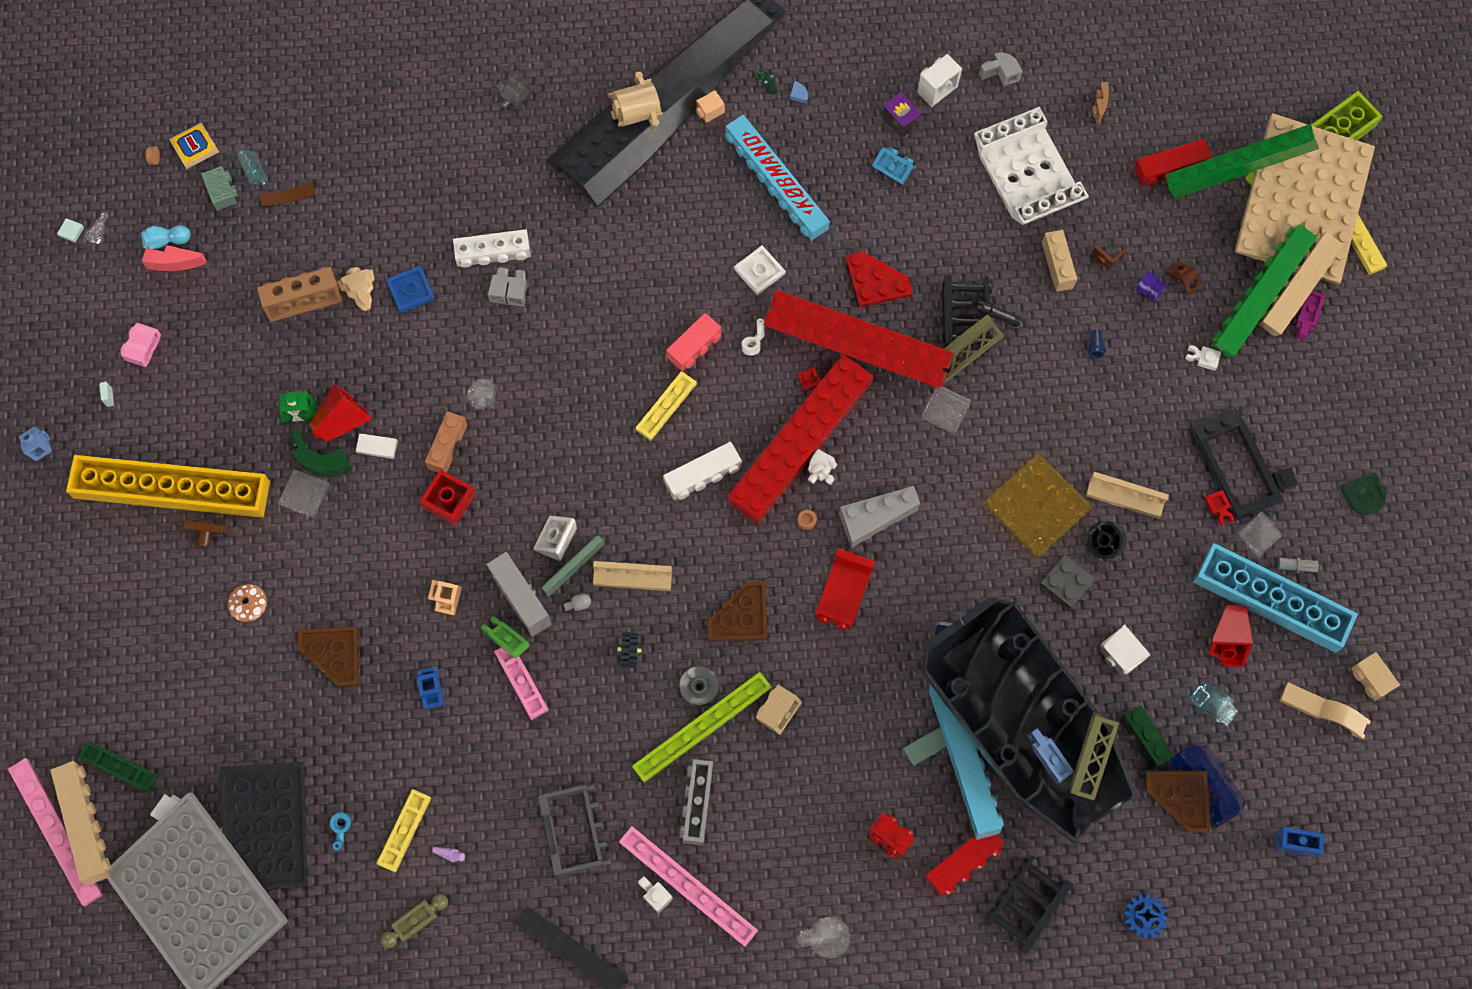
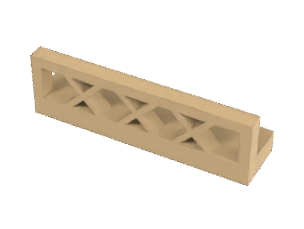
[1086,472,1169,519]
[593,561,672,591]

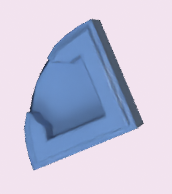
[790,81,808,104]

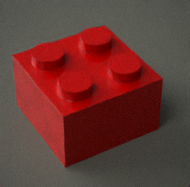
[420,469,476,526]

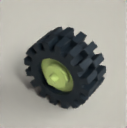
[618,632,641,668]

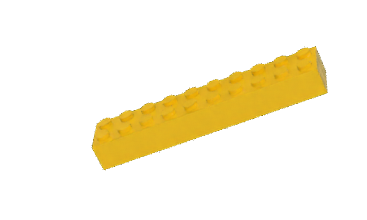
[66,455,270,518]

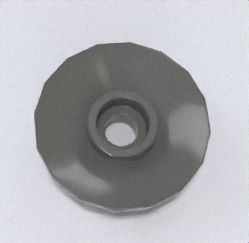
[679,666,719,706]

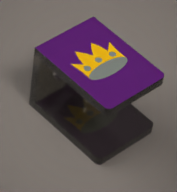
[881,92,921,138]

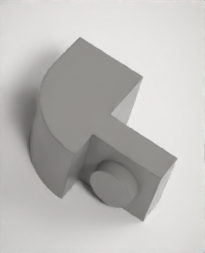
[979,53,1023,86]

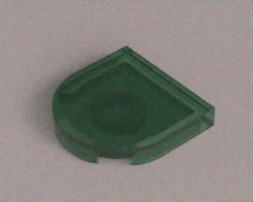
[1340,472,1386,515]

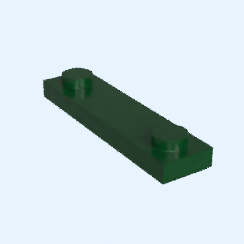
[78,740,159,794]

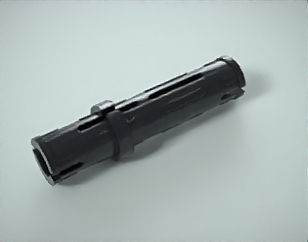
[971,298,1022,327]

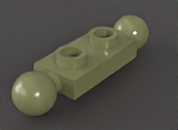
[380,894,448,948]

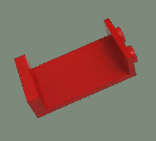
[814,548,875,630]

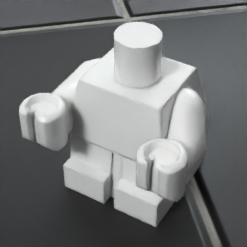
[808,449,837,485]

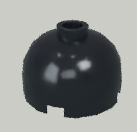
[1087,521,1127,559]

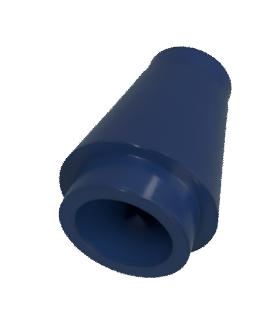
[1087,330,1106,359]

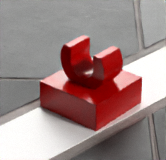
[797,367,821,392]

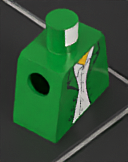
[279,392,317,423]

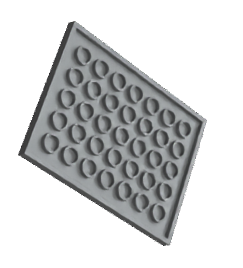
[107,792,288,989]

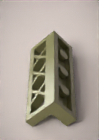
[944,314,1004,383]
[1069,712,1119,800]

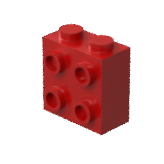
[867,813,915,860]

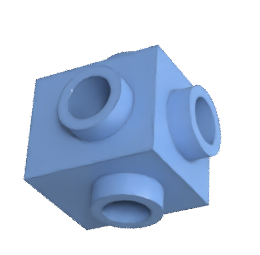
[19,426,52,461]

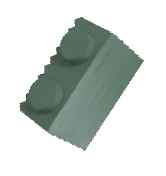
[201,166,238,210]

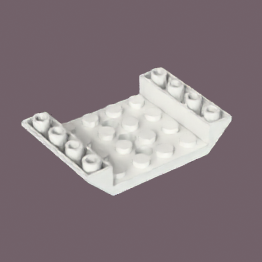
[974,107,1089,225]

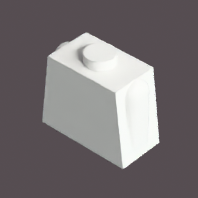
[1100,624,1150,675]

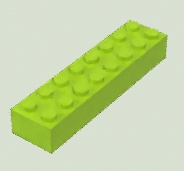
[1245,91,1383,185]

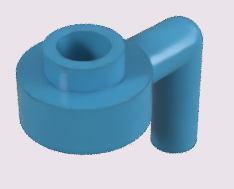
[330,812,351,850]

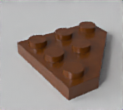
[708,581,767,642]
[298,626,359,687]
[1145,771,1211,833]

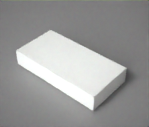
[356,434,398,459]

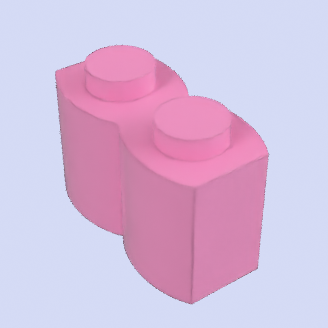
[121,323,161,367]

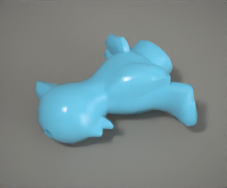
[141,225,191,249]

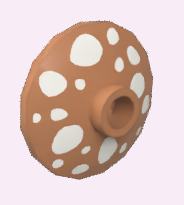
[228,584,267,622]

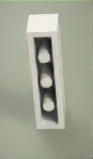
[663,442,742,501]

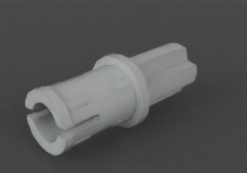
[1278,557,1319,573]

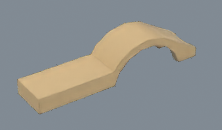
[1279,682,1370,739]

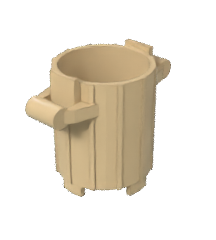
[608,72,663,130]

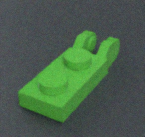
[481,616,530,659]

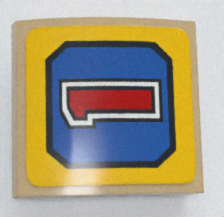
[169,123,219,169]

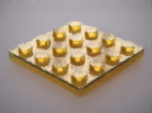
[984,453,1093,559]

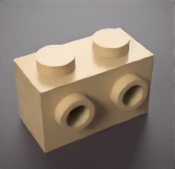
[1351,652,1400,701]
[756,685,802,735]

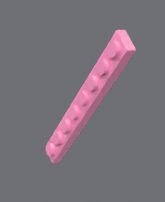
[8,758,103,906]
[619,826,758,947]

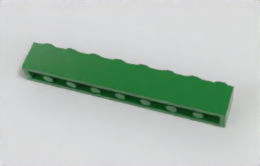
[1166,124,1319,199]
[1210,224,1317,359]

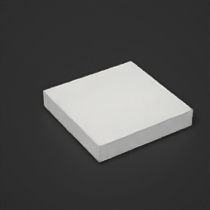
[734,246,786,295]

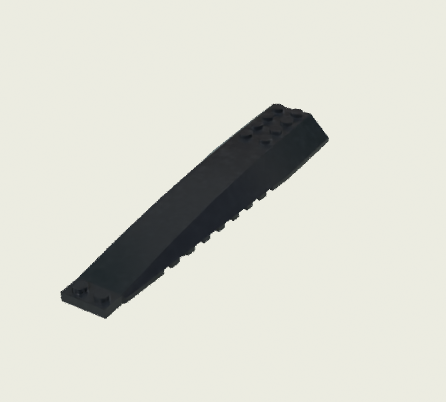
[547,0,785,207]

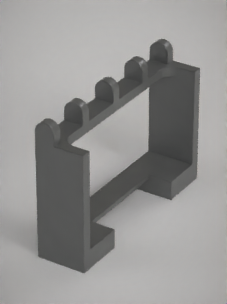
[538,785,611,878]

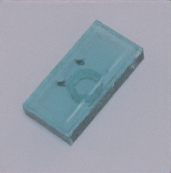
[237,150,268,185]

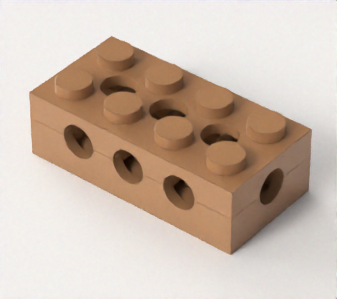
[257,267,343,322]

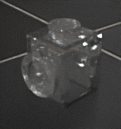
[467,379,497,409]

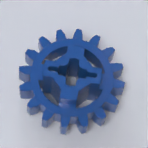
[1123,894,1169,940]

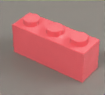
[666,313,722,372]

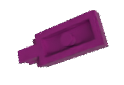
[1296,291,1325,341]

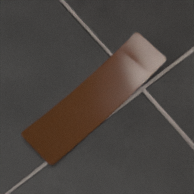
[260,182,315,206]

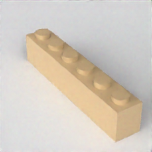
[1257,232,1344,337]
[51,761,111,886]

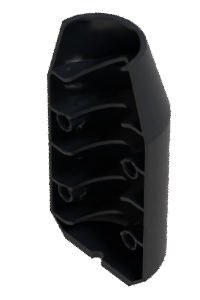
[921,598,1137,844]

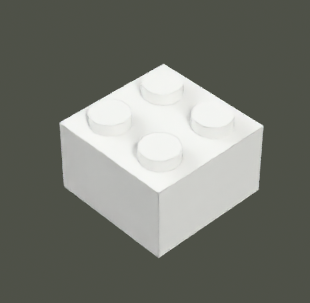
[917,54,962,107]

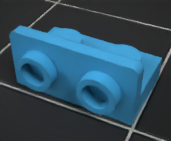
[872,146,916,185]

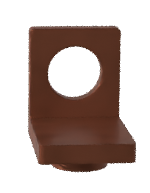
[1091,245,1127,271]
[1167,262,1202,296]

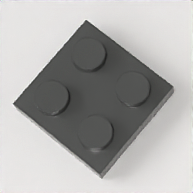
[1040,555,1095,609]

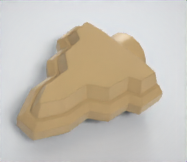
[337,267,375,311]

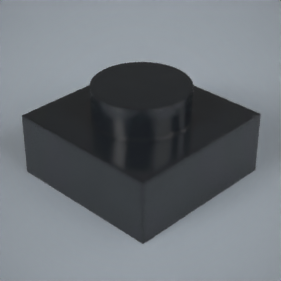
[1272,467,1298,491]

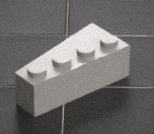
[839,486,920,549]

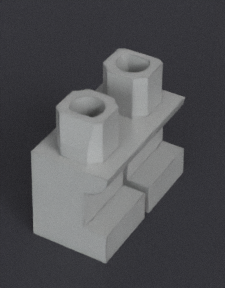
[488,267,528,307]

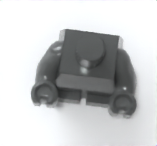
[496,76,529,109]

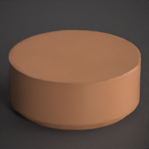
[146,146,160,165]
[797,510,817,530]

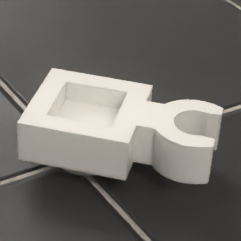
[1185,345,1221,371]

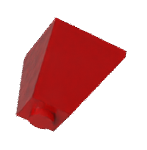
[309,384,371,442]
[1209,605,1253,667]

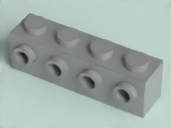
[680,759,713,846]

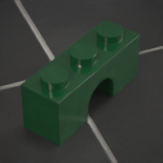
[1119,704,1174,770]

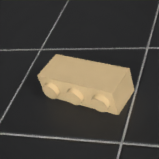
[1042,230,1077,292]

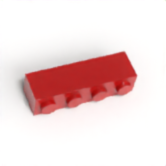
[1134,139,1213,186]
[925,834,1004,897]

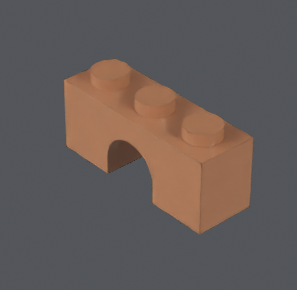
[425,411,467,473]

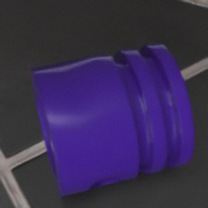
[1136,271,1167,302]

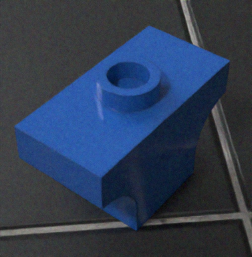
[417,666,445,710]

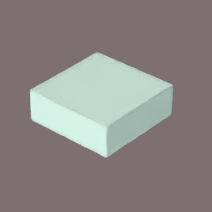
[57,218,84,243]
[99,382,114,407]

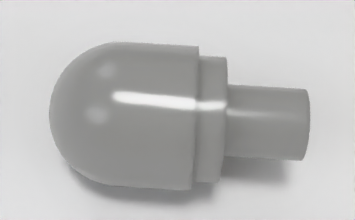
[564,593,591,611]

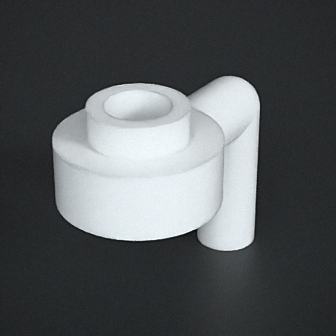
[742,319,765,355]

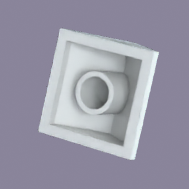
[533,516,577,562]

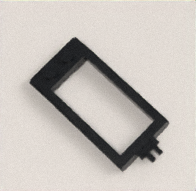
[1189,408,1284,524]

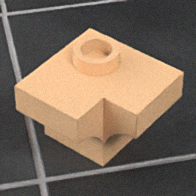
[428,580,462,615]

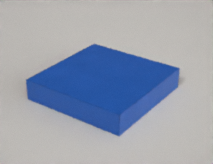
[386,266,435,313]

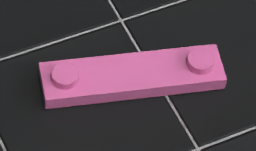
[494,648,549,720]

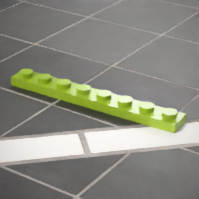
[632,672,772,783]

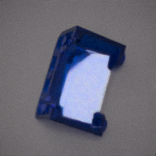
[1169,742,1246,829]

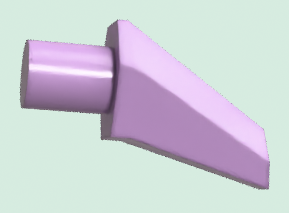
[432,847,465,862]

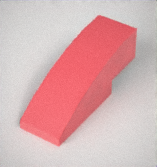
[142,245,206,271]

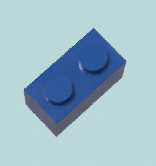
[1275,827,1324,857]

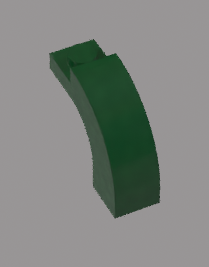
[291,429,353,477]

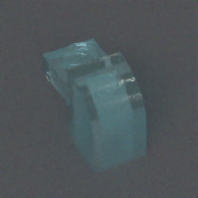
[1191,683,1238,727]

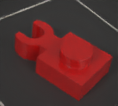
[1204,490,1234,527]

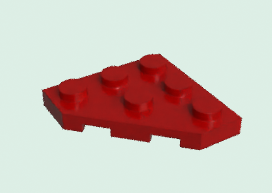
[845,252,913,308]

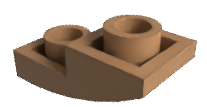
[1092,82,1109,124]

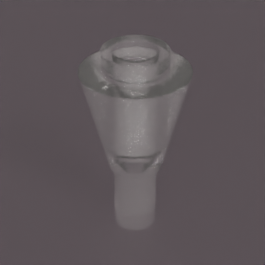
[84,212,108,244]

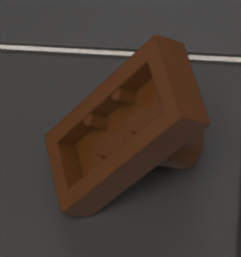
[183,521,228,546]

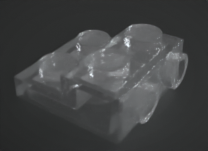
[796,918,843,948]

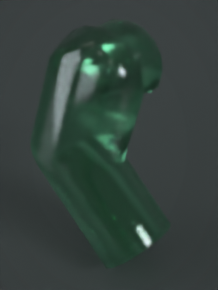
[756,71,778,94]

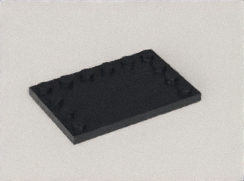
[220,761,308,889]

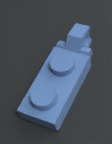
[1027,728,1073,784]

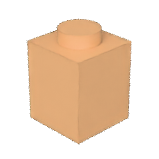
[696,91,725,123]

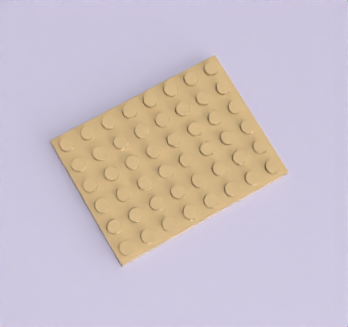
[1235,113,1375,285]

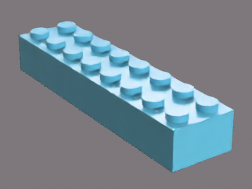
[1193,543,1358,653]

